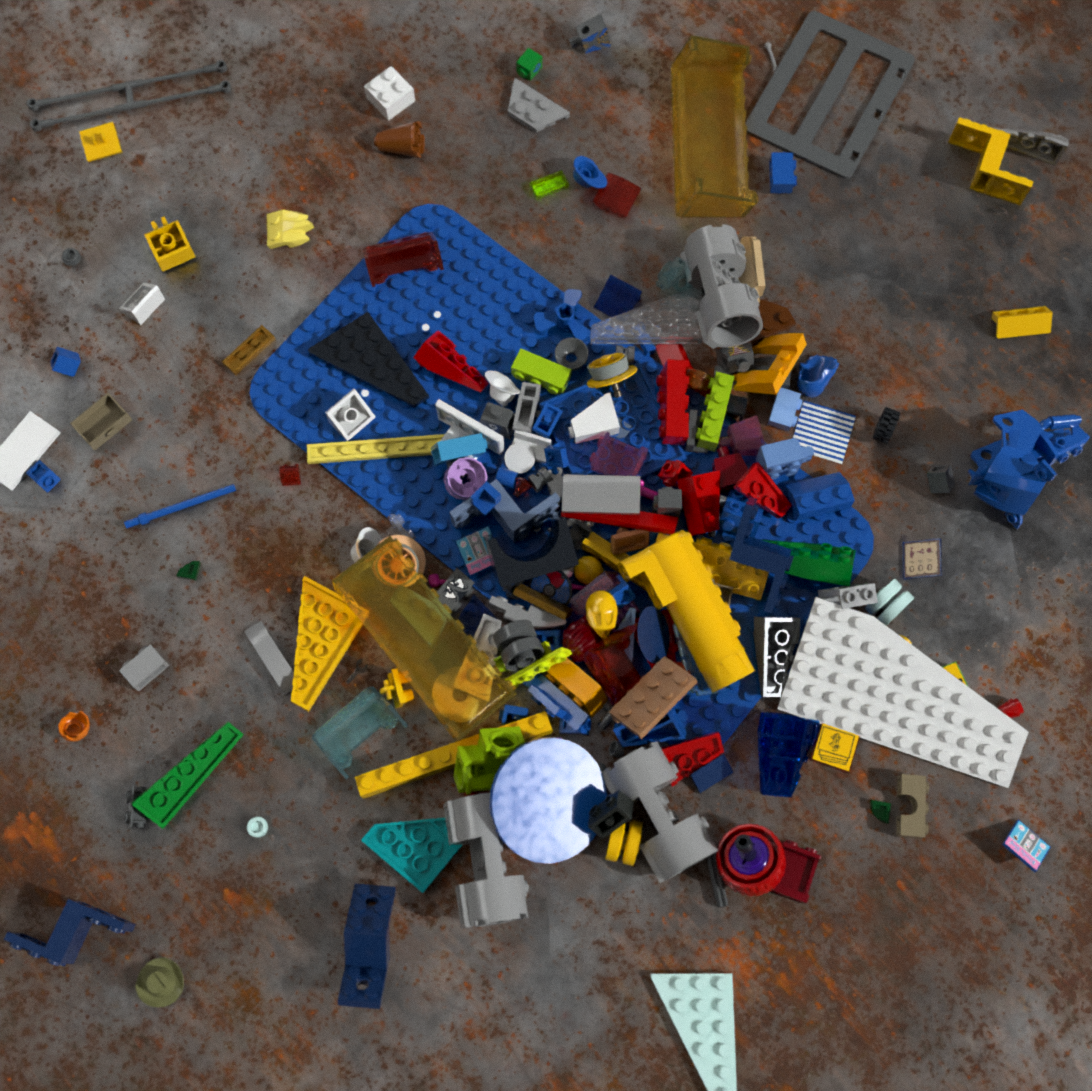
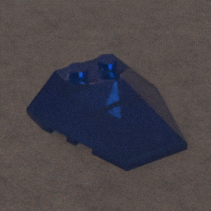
[757,710,820,798]

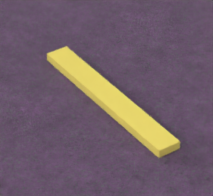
[307,434,445,464]

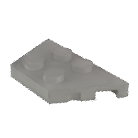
[508,78,570,133]

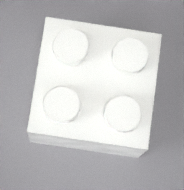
[364,66,415,121]

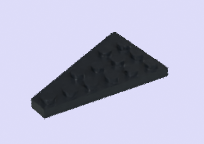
[307,312,429,408]

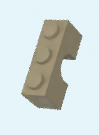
[896,774,929,839]

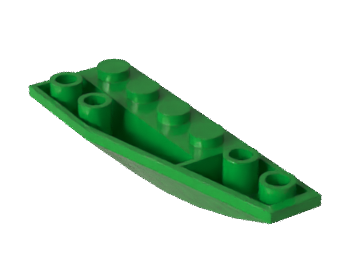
[763,540,856,586]

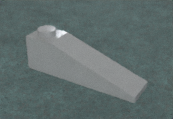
[995,128,1069,166]

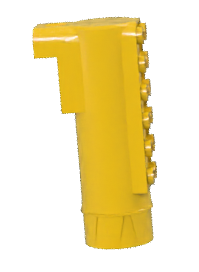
[617,530,755,693]

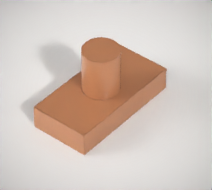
[610,527,649,555]

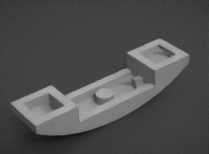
[244,621,294,695]

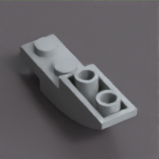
[489,596,566,630]

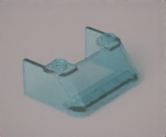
[312,686,408,779]

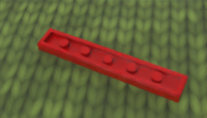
[561,510,678,535]

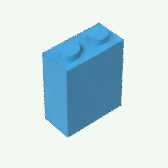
[431,433,487,466]

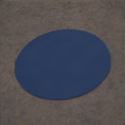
[637,606,670,664]

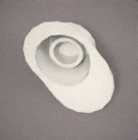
[485,370,520,406]
[350,527,382,567]

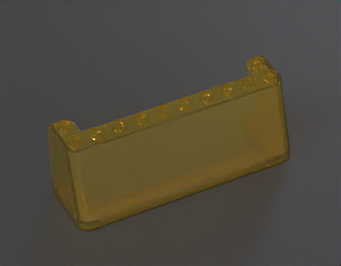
[671,35,758,218]
[332,536,516,742]

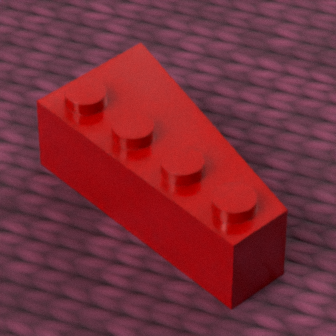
[656,359,689,445]

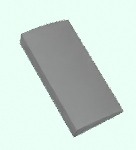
[562,474,641,515]

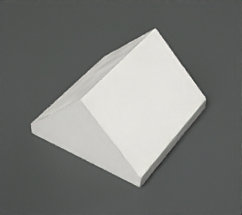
[119,283,165,325]
[325,389,375,441]

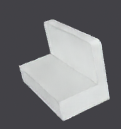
[512,430,551,464]

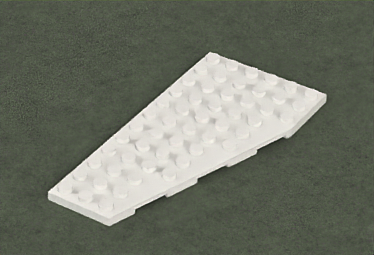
[777,597,1029,788]

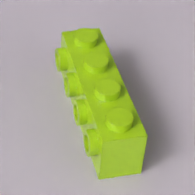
[695,372,735,452]

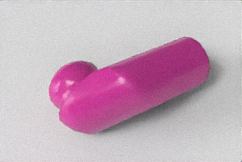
[640,479,658,501]

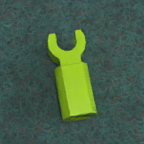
[493,655,510,673]

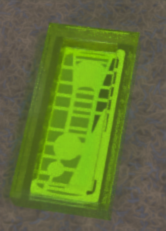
[529,170,569,200]

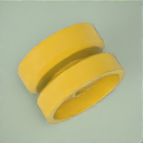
[605,820,643,866]

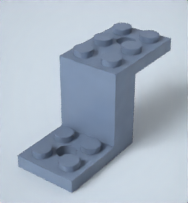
[449,479,560,542]

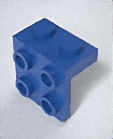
[719,489,764,538]

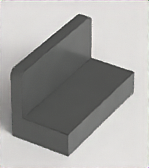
[685,410,708,454]

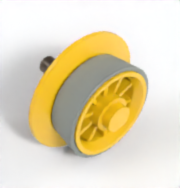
[587,353,637,398]

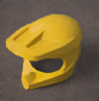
[586,590,618,639]

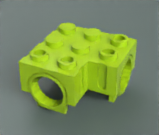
[454,726,525,794]

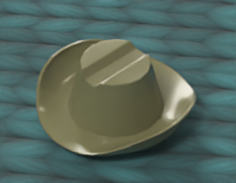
[136,958,184,1007]

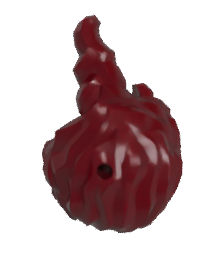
[562,614,602,662]

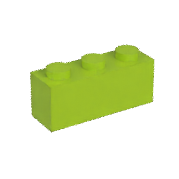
[511,348,571,395]

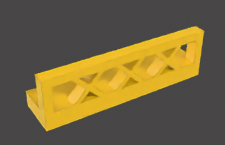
[582,532,646,591]

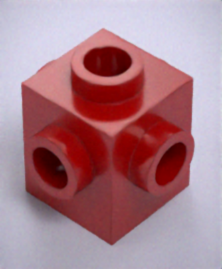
[658,460,693,488]

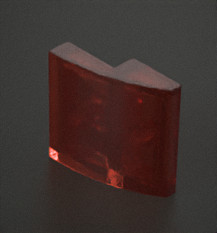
[592,172,642,219]

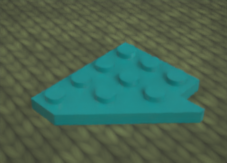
[361,817,463,893]

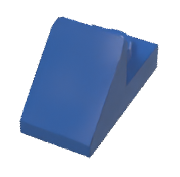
[532,402,563,439]

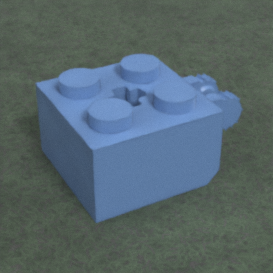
[756,438,814,480]

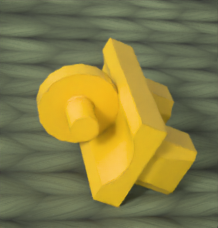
[379,669,414,708]

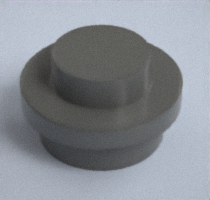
[62,248,81,266]

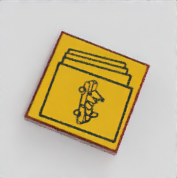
[810,723,860,773]

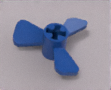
[534,289,591,341]

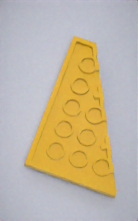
[291,576,370,712]

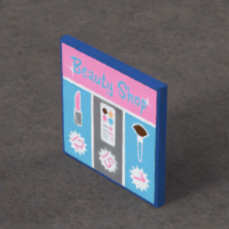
[454,525,493,576]
[1002,819,1051,873]

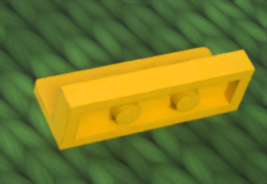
[991,306,1053,339]

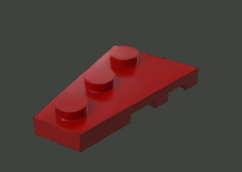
[733,462,792,519]
[661,731,724,787]

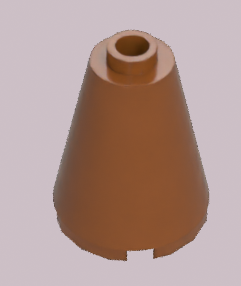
[374,121,425,158]

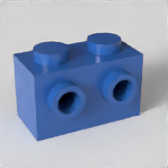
[769,152,797,193]

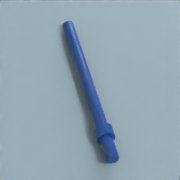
[124,484,236,528]

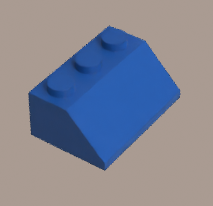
[785,472,855,521]

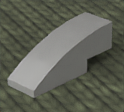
[512,382,541,433]

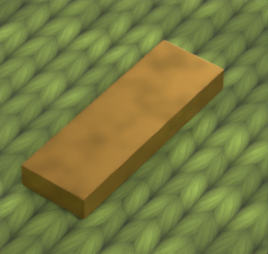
[222,325,275,376]
[513,584,573,620]

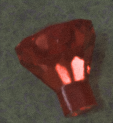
[512,477,532,498]

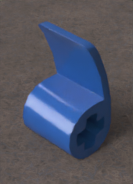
[495,452,519,489]

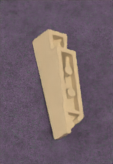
[738,237,765,303]

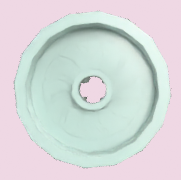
[864,579,915,626]

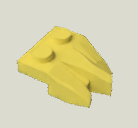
[267,210,314,249]

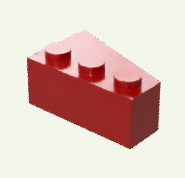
[677,470,720,536]

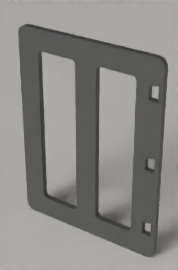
[744,11,915,179]

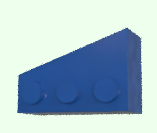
[613,708,687,747]

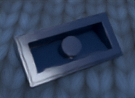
[689,754,734,793]

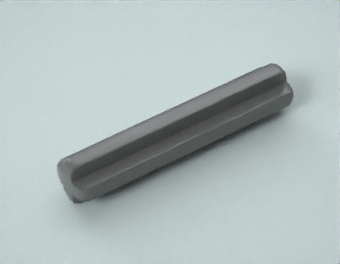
[707,853,728,908]

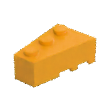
[545,657,607,718]

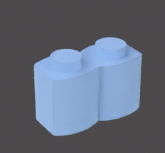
[767,388,803,431]

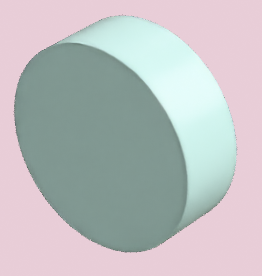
[247,817,268,838]

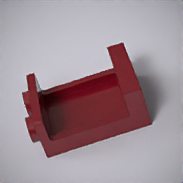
[770,840,822,904]

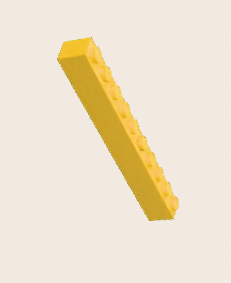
[355,711,552,799]

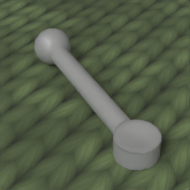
[765,42,777,73]

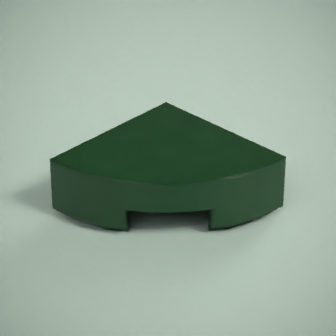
[176,561,201,581]
[870,800,891,824]

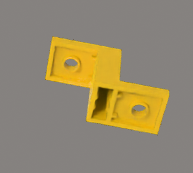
[948,117,1034,206]

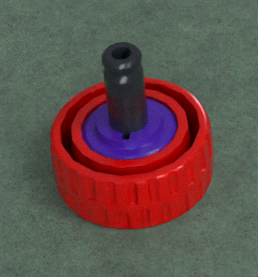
[715,823,786,897]

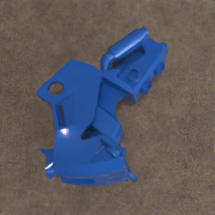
[968,409,1090,529]

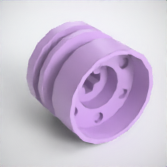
[444,457,488,500]

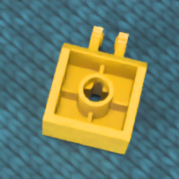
[144,216,196,272]

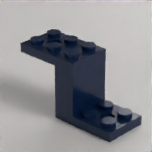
[729,497,794,613]
[338,883,396,1009]
[4,899,136,966]

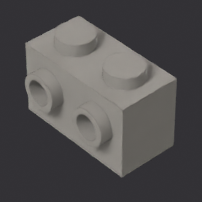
[119,644,170,691]

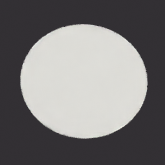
[504,443,535,473]

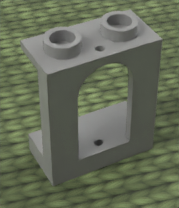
[818,583,878,609]

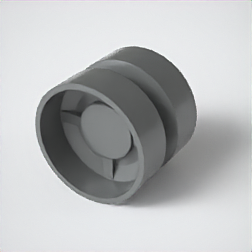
[493,620,545,671]

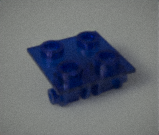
[594,274,642,324]

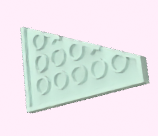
[651,974,737,1091]

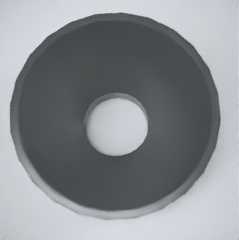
[555,338,588,371]

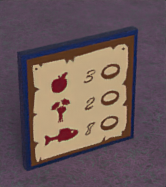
[903,538,942,580]

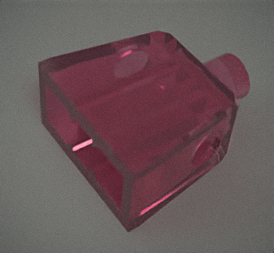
[719,415,765,456]

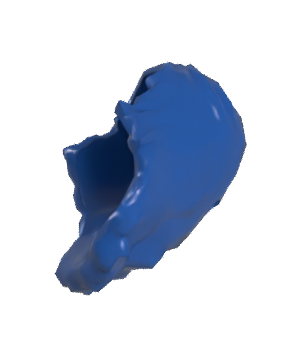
[797,355,839,398]

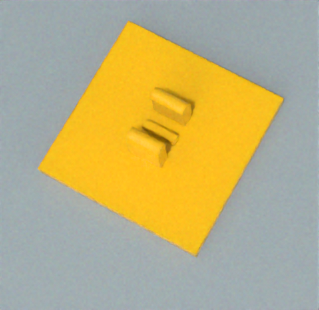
[79,122,122,162]

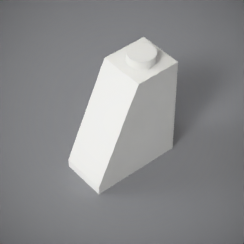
[568,393,620,444]

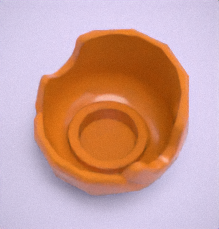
[58,711,90,742]

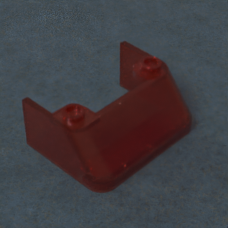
[362,232,444,287]
[583,623,641,706]

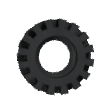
[873,407,900,444]

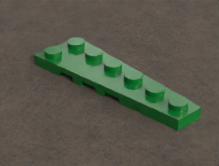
[131,721,244,829]

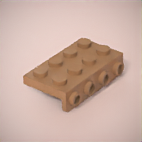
[609,656,697,739]

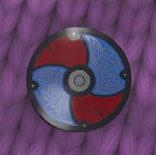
[528,570,573,613]

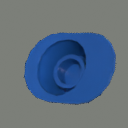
[573,156,608,188]

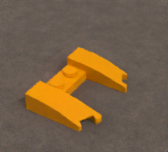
[733,333,807,395]

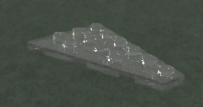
[591,287,702,344]

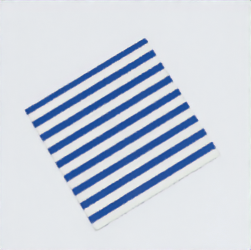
[793,400,856,464]

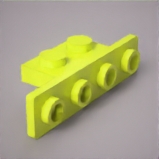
[498,641,572,691]

